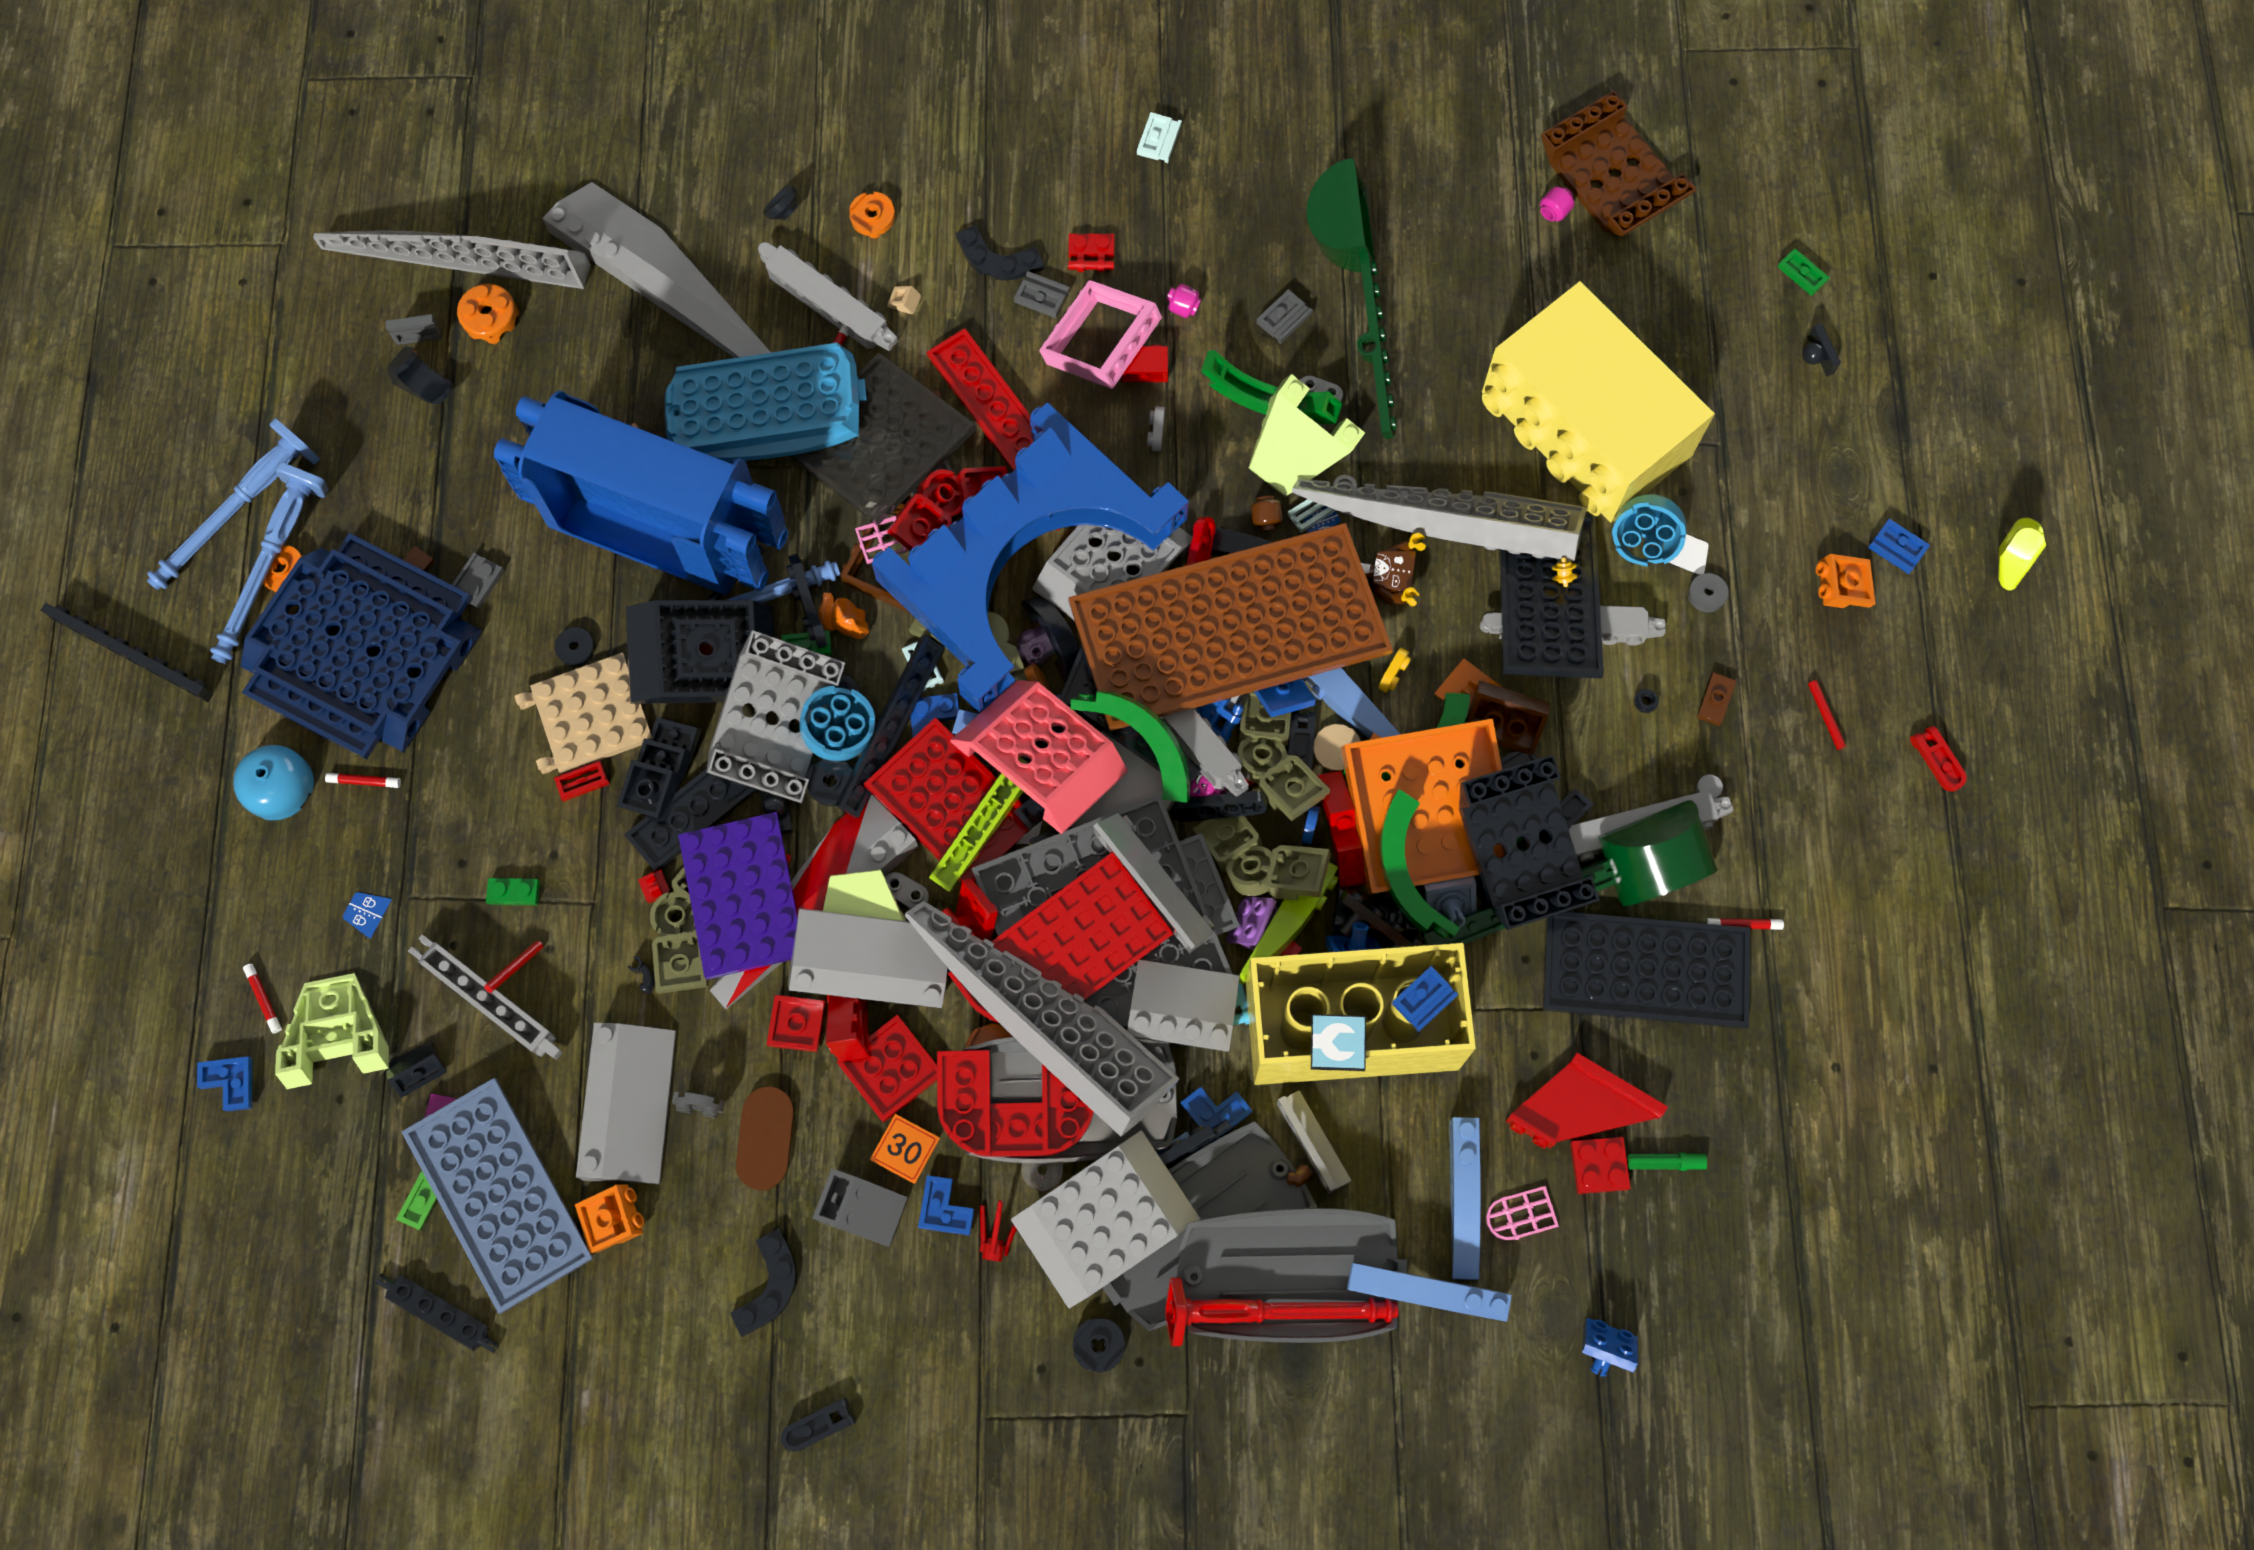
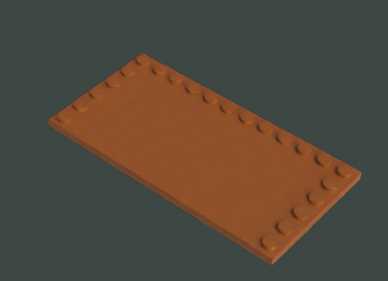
[1068,523,1393,731]

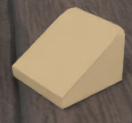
[887,286,921,314]

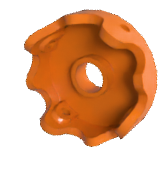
[457,284,519,344]

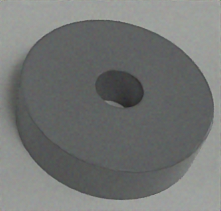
[1688,573,1728,613]

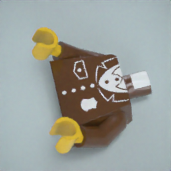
[1361,533,1426,606]

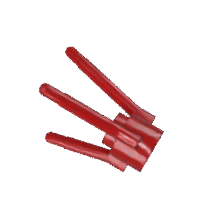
[979,1200,1017,1262]

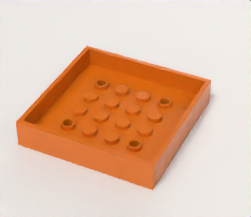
[1341,719,1517,895]

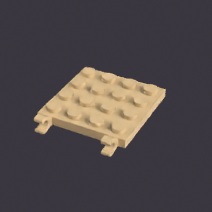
[514,653,652,774]

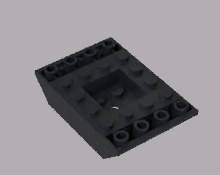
[625,600,775,704]

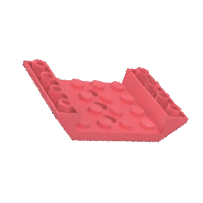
[950,680,1128,834]

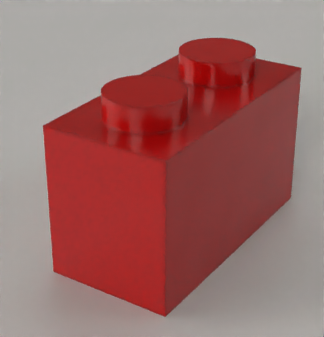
[1121,344,1168,382]

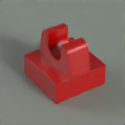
[638,869,671,903]

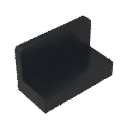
[386,1040,447,1098]

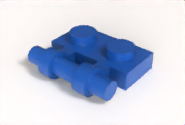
[1196,698,1244,742]

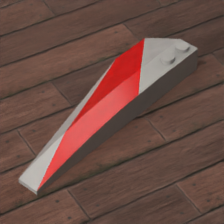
[710,794,919,1010]

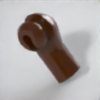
[1287,1165,1314,1187]

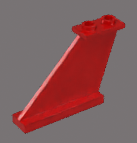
[1505,1053,1668,1149]

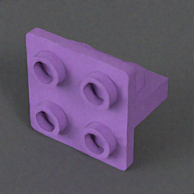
[1226,896,1279,952]

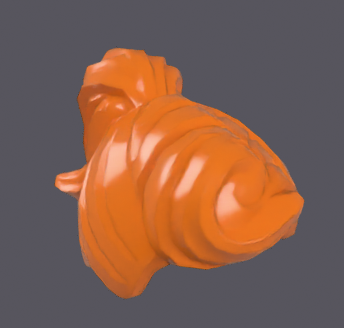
[818,592,870,639]

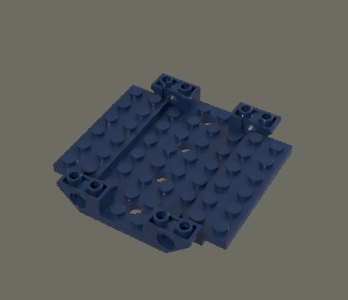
[241,533,482,760]

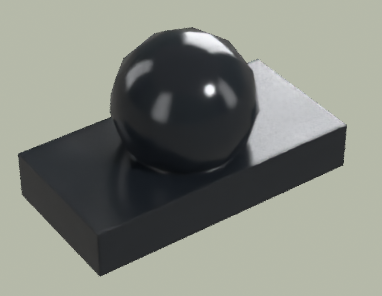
[1802,324,1841,376]
[760,790,793,834]

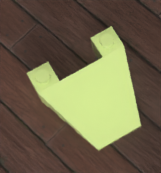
[1248,374,1365,497]
[823,869,905,921]
[275,973,389,1089]

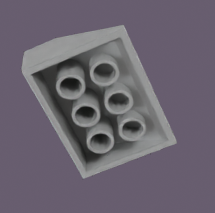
[1127,960,1240,1052]

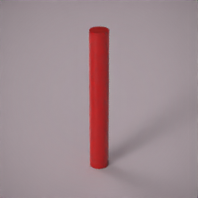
[1808,680,1846,750]
[484,940,543,993]

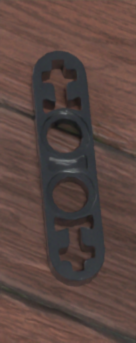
[1172,791,1267,822]

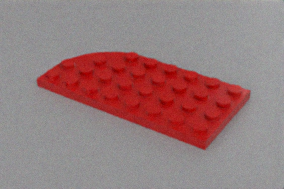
[948,852,1174,1023]

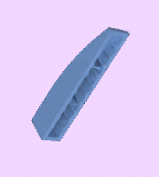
[1302,668,1401,739]
[1449,1117,1481,1280]
[1347,1263,1512,1322]

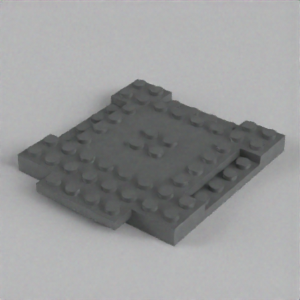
[972,794,1240,1027]

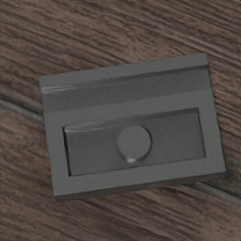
[1014,271,1070,318]
[1256,289,1313,344]
[386,314,443,345]
[452,552,505,610]

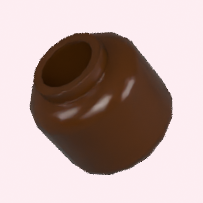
[1251,496,1283,532]

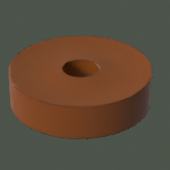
[1024,663,1052,693]

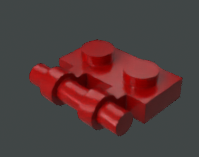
[1068,234,1114,272]

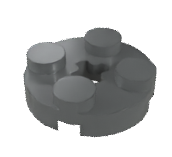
[672,1092,725,1118]

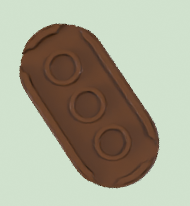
[736,1087,794,1191]

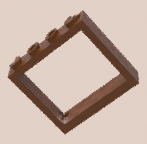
[841,496,911,614]

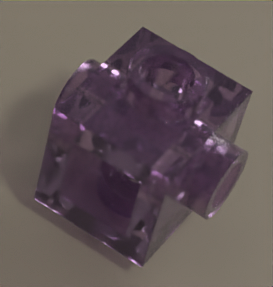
[1015,626,1055,665]

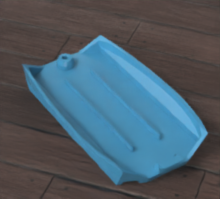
[664,343,866,462]

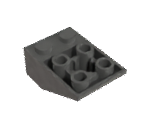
[813,1168,908,1247]

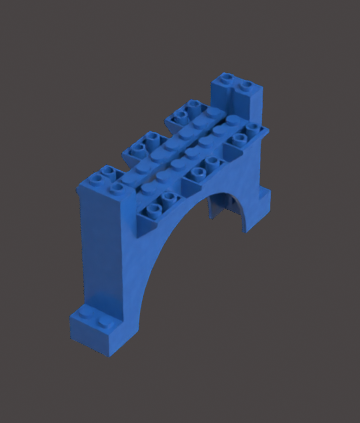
[872,402,1189,713]

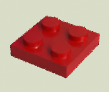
[766,995,826,1052]
[1570,1137,1631,1194]

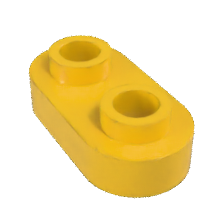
[1378,647,1411,693]

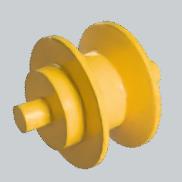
[1552,557,1577,587]

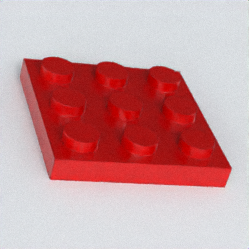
[837,1015,937,1123]

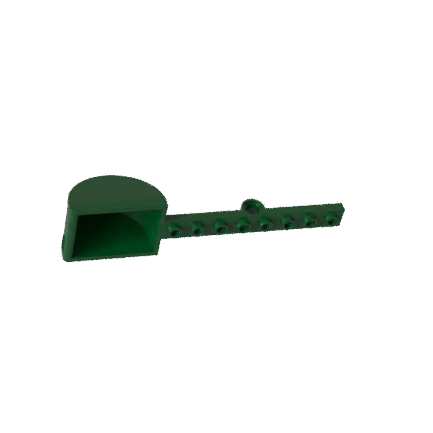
[1306,158,1397,439]
[1421,800,1718,946]

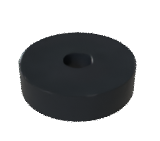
[555,627,595,667]

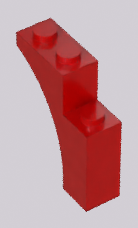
[1317,771,1365,887]

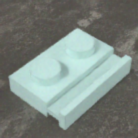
[1137,113,1182,163]

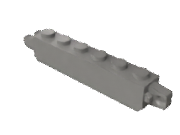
[758,242,898,351]
[1480,606,1666,646]
[1160,708,1249,797]
[1569,791,1733,862]
[408,934,563,1060]

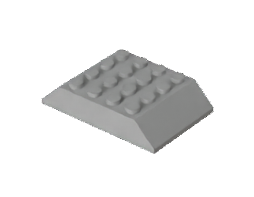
[1011,1130,1200,1309]

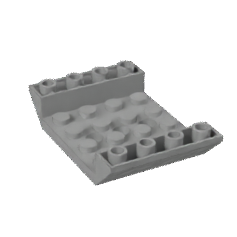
[1032,525,1192,622]
[706,630,845,803]

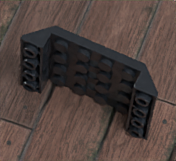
[1459,755,1600,930]

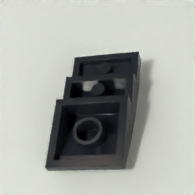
[617,717,702,819]

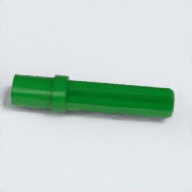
[1627,1152,1707,1171]

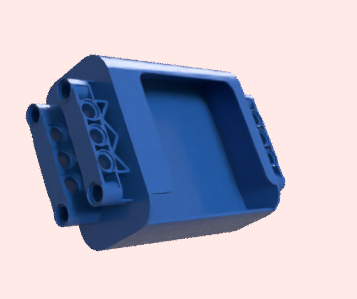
[494,390,788,595]

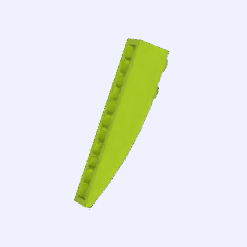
[929,757,1028,892]
[1239,862,1339,985]

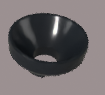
[763,184,798,220]

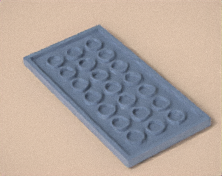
[402,1078,594,1314]

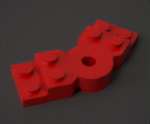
[887,466,1007,551]

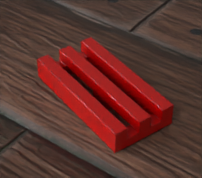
[554,760,610,802]

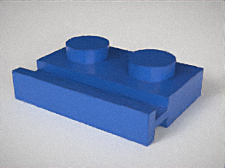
[1868,519,1930,574]
[1391,966,1458,1032]

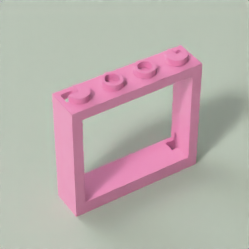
[1039,280,1162,389]

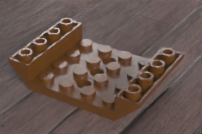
[1541,90,1697,236]

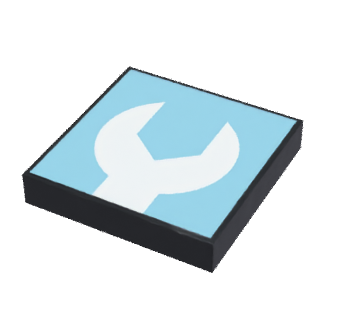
[1310,1014,1366,1071]

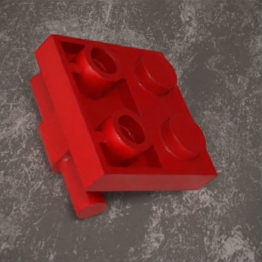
[942,878,998,941]

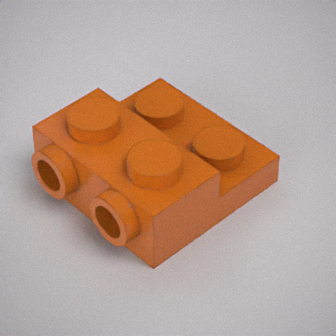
[1816,554,1876,608]
[575,1184,644,1254]

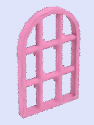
[855,516,909,564]
[1486,1186,1559,1240]

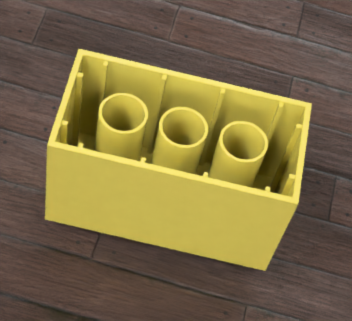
[1482,281,1715,523]
[1245,943,1476,1085]

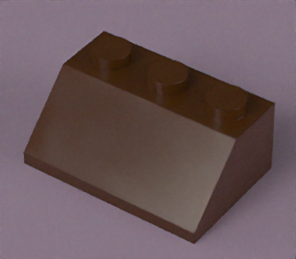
[1465,680,1550,755]

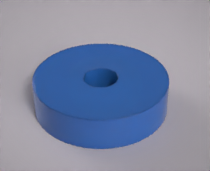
[1301,805,1320,845]

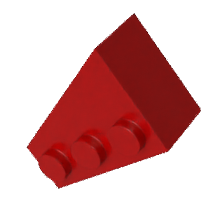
[825,995,870,1062]

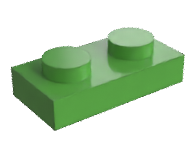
[396,1172,437,1231]

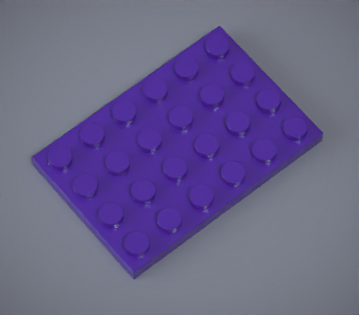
[678,812,798,980]

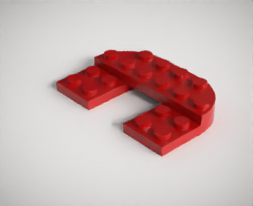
[937,1050,1094,1157]

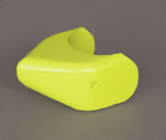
[1998,518,2046,591]

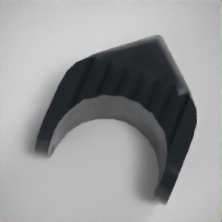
[388,346,453,404]

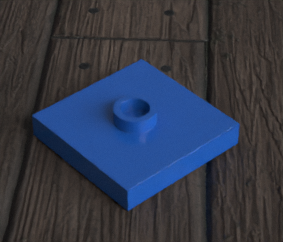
[1254,679,1316,718]

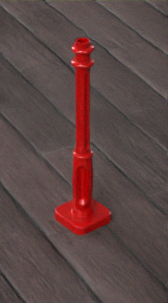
[1165,1277,1398,1346]

